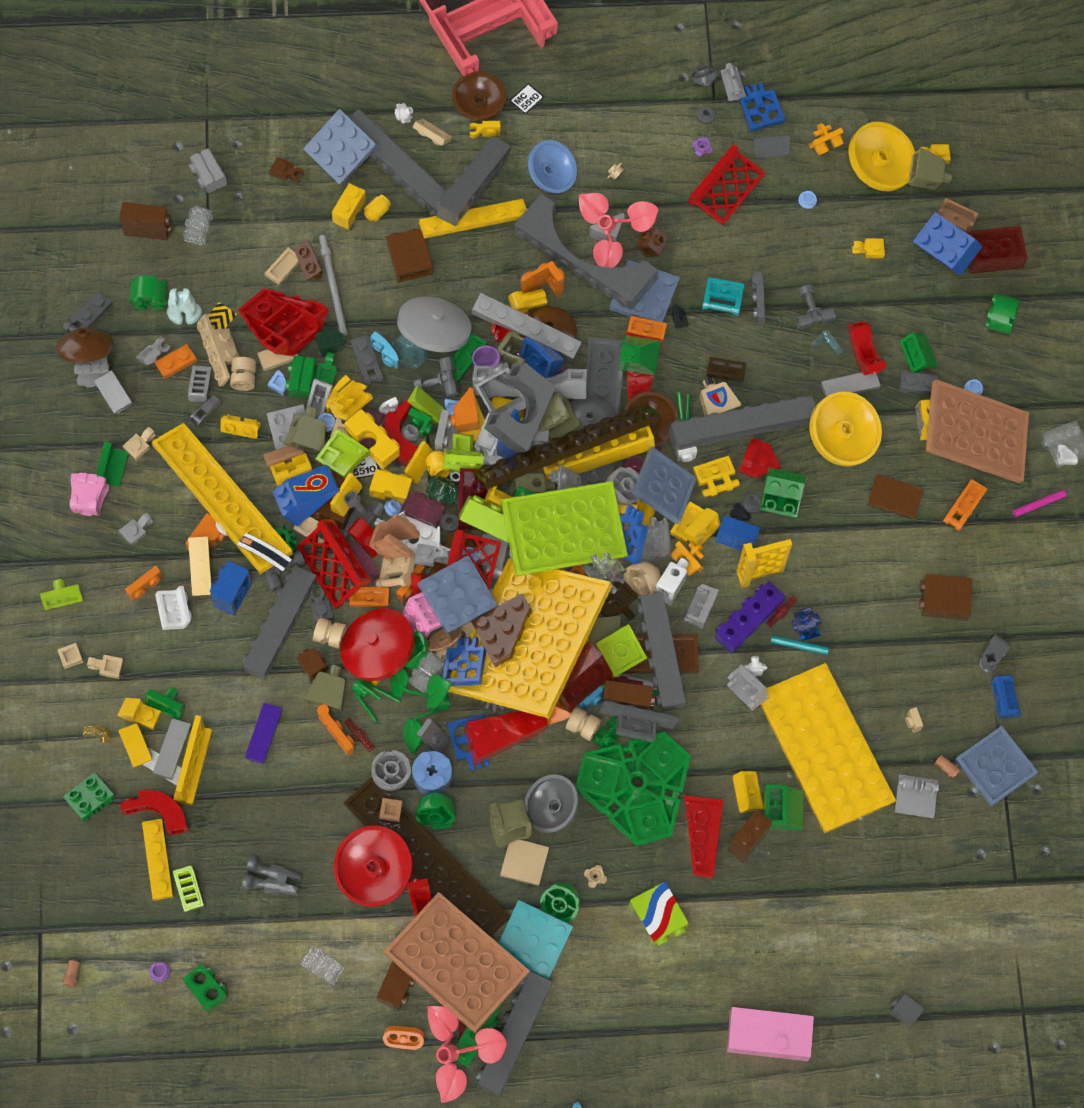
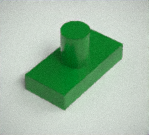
[145,687,184,720]

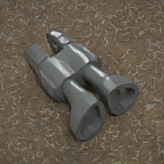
[242,854,303,895]

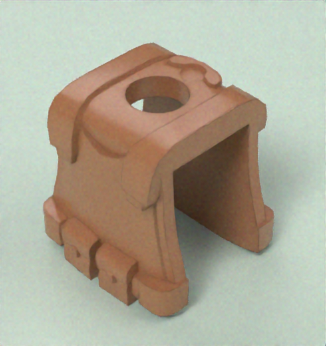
[369,514,420,561]

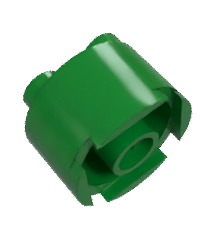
[129,276,168,311]
[985,293,1020,335]

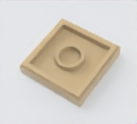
[500,839,549,887]

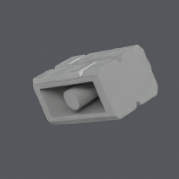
[189,148,227,193]

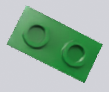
[592,716,621,748]

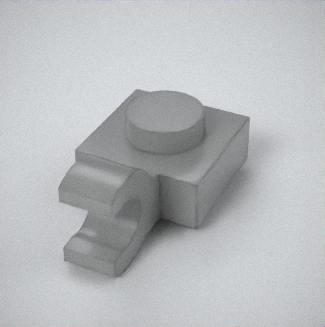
[136,337,170,365]
[119,513,153,546]
[414,544,449,567]

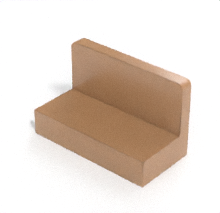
[263,446,304,474]

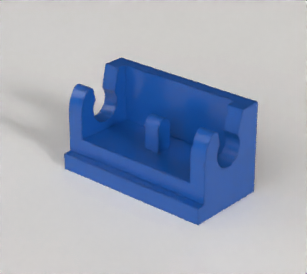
[715,515,760,551]
[991,675,1021,719]

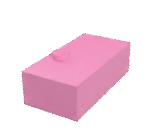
[727,1007,814,1061]

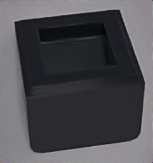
[671,304,689,329]

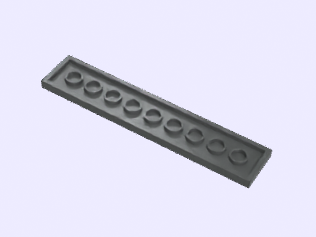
[579,337,623,486]

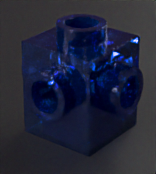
[792,607,821,641]

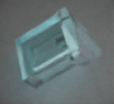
[812,330,843,355]

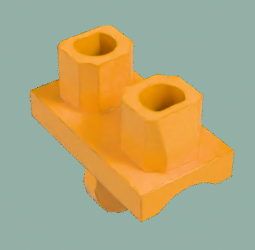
[808,123,844,156]
[671,541,704,576]

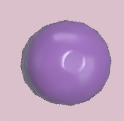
[472,346,500,367]

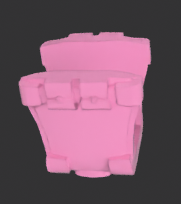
[70,473,109,516]

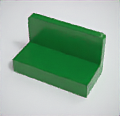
[900,332,938,373]
[96,442,128,487]

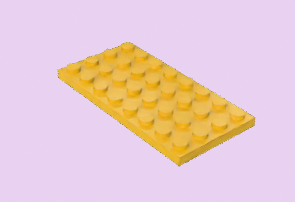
[760,663,896,834]

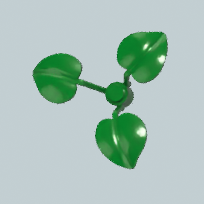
[390,667,452,754]

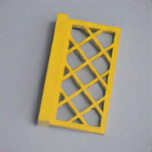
[736,539,792,589]
[173,715,213,806]

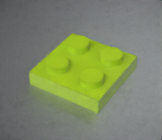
[594,624,647,677]

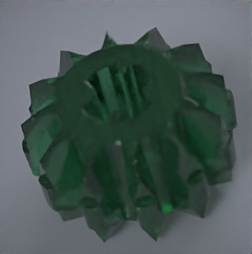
[426,476,459,504]

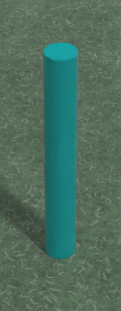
[771,635,829,655]

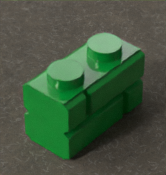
[285,356,317,399]

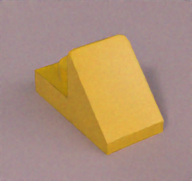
[117,698,162,731]

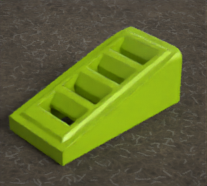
[173,866,204,912]

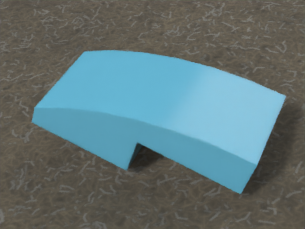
[371,332,399,369]

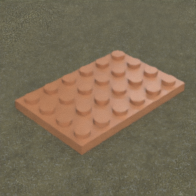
[926,379,1029,483]
[383,892,530,1033]

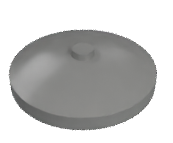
[397,297,472,352]

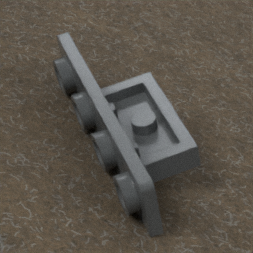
[598,701,679,742]

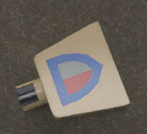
[700,377,741,416]

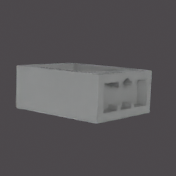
[474,362,526,416]

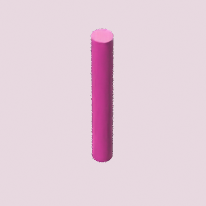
[1013,489,1067,517]

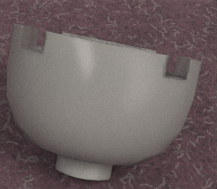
[606,467,640,505]
[371,750,411,791]

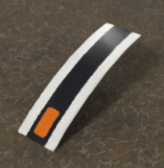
[237,533,292,571]

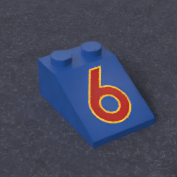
[272,465,340,527]

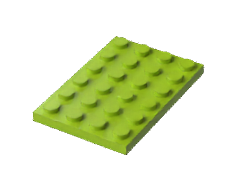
[501,481,628,576]

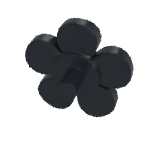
[730,503,751,521]

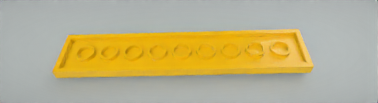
[152,423,292,574]

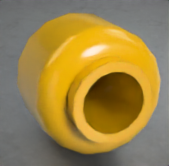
[425,451,452,479]

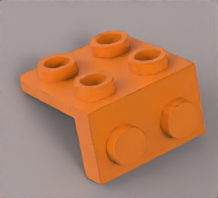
[521,261,565,297]

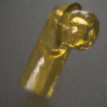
[83,725,110,743]

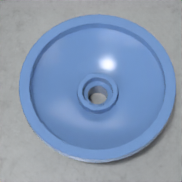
[528,140,577,194]

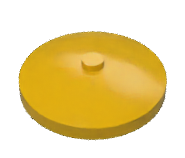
[849,122,915,191]
[809,391,882,467]

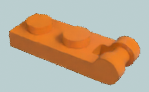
[943,479,987,531]
[317,704,355,757]

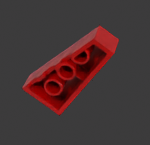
[464,711,548,766]

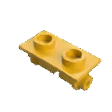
[221,414,261,439]

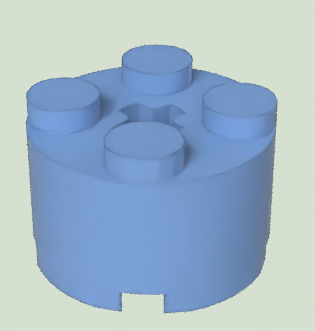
[412,751,452,795]

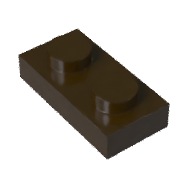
[706,357,746,382]

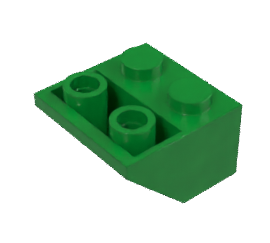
[760,467,806,518]
[763,784,803,831]

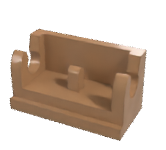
[938,198,978,235]

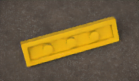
[142,818,173,901]

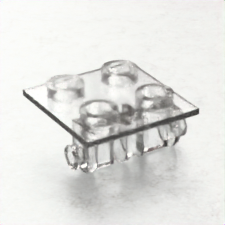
[1042,420,1084,468]

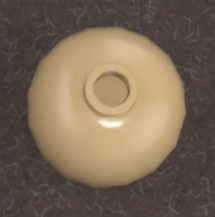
[624,561,661,599]

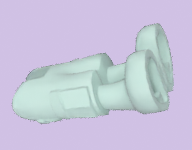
[167,288,202,325]

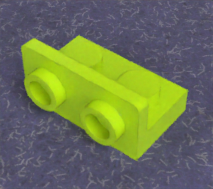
[443,449,484,470]

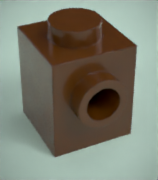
[297,647,327,682]

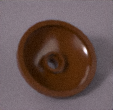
[452,72,506,121]
[528,306,577,339]
[56,327,114,363]
[623,392,679,448]

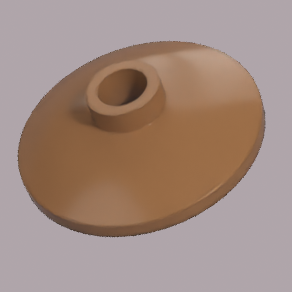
[428,627,463,651]

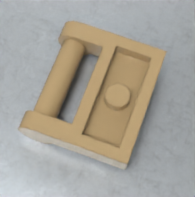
[376,554,415,588]

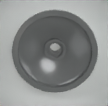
[570,395,617,431]
[524,774,579,833]

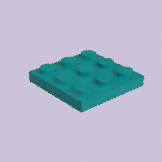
[498,900,574,980]

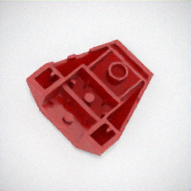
[238,288,329,356]

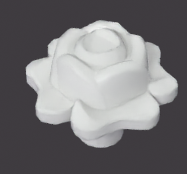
[395,103,413,124]
[744,656,767,677]

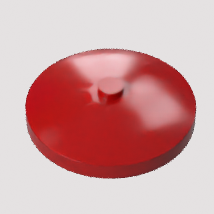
[340,608,415,682]
[334,826,414,907]

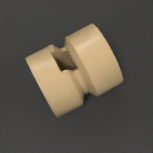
[230,357,256,391]
[313,617,347,649]
[565,706,602,741]

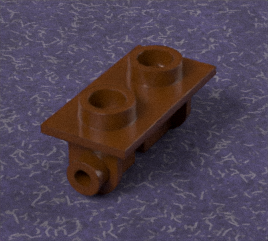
[293,240,322,281]

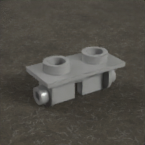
[720,63,746,101]

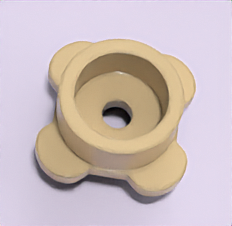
[607,163,624,180]
[584,865,607,888]

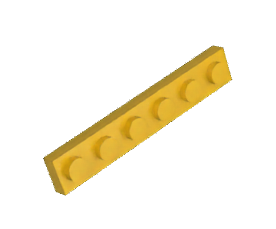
[419,199,527,239]

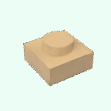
[58,643,83,669]
[905,707,923,733]

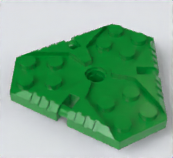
[576,731,691,847]

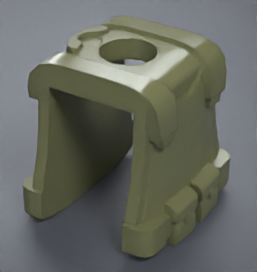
[497,331,527,368]
[539,392,582,439]
[489,800,532,848]

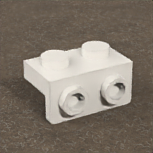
[155,586,192,630]

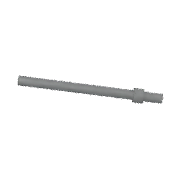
[319,235,348,337]

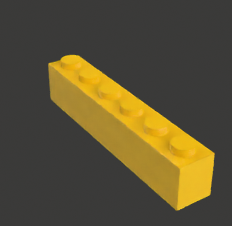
[541,426,655,480]

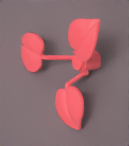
[579,193,659,268]
[428,1006,507,1103]

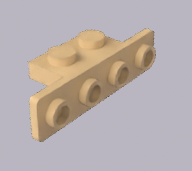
[197,314,239,387]

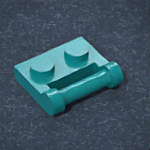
[702,277,744,316]

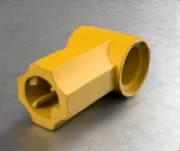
[508,289,547,314]

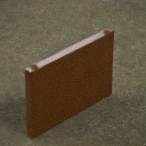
[867,474,924,520]

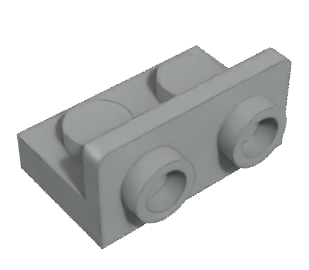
[435,410,456,452]

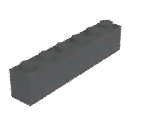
[436,136,511,226]
[242,566,317,681]
[637,593,686,712]
[476,971,552,1097]

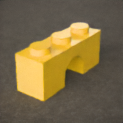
[344,409,400,470]

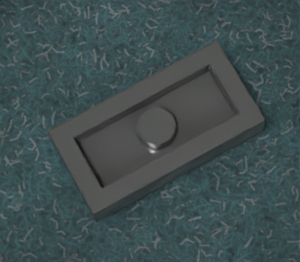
[899,371,938,395]

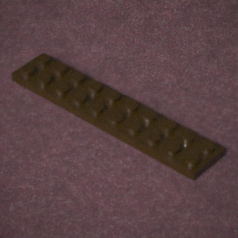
[474,403,662,490]
[343,777,511,937]

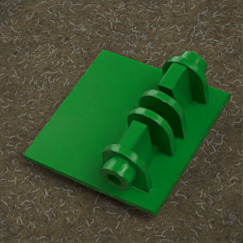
[63,772,115,822]

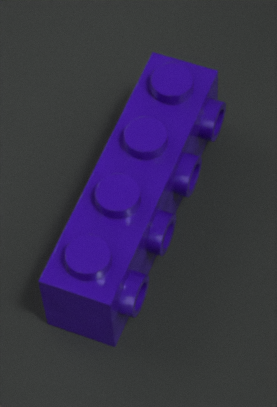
[715,581,786,654]

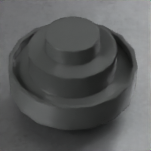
[691,65,718,87]

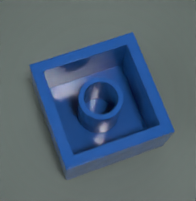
[209,561,252,616]

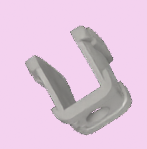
[74,356,109,387]

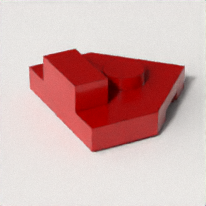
[739,438,781,479]

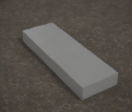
[821,373,880,397]
[153,718,191,780]

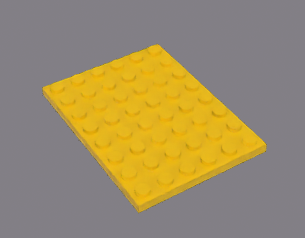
[448,558,612,718]

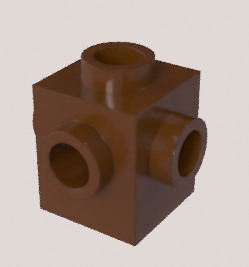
[636,227,668,257]

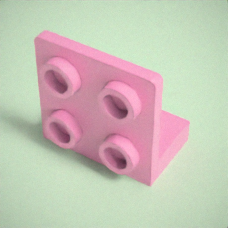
[402,592,442,638]

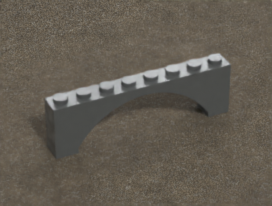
[514,194,658,310]

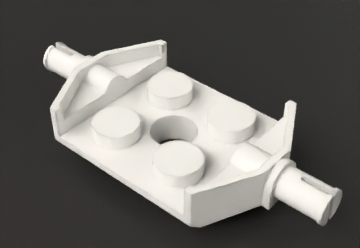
[374,512,451,556]

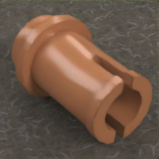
[934,755,961,779]
[62,960,81,988]

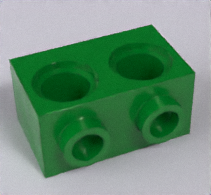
[182,964,228,1014]

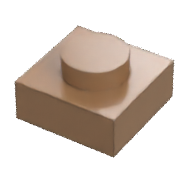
[379,798,403,822]

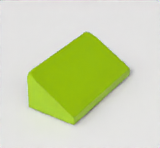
[407,386,444,424]

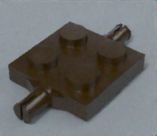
[586,568,638,621]

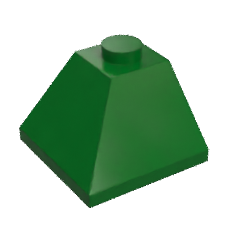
[618,335,661,375]

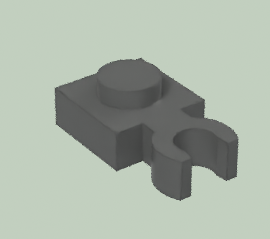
[310,588,333,624]

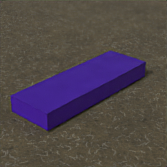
[245,703,283,764]

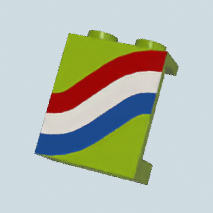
[629,882,689,946]

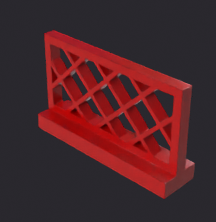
[687,144,765,226]
[297,519,372,609]
[447,529,501,590]

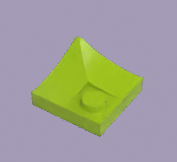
[315,429,370,479]

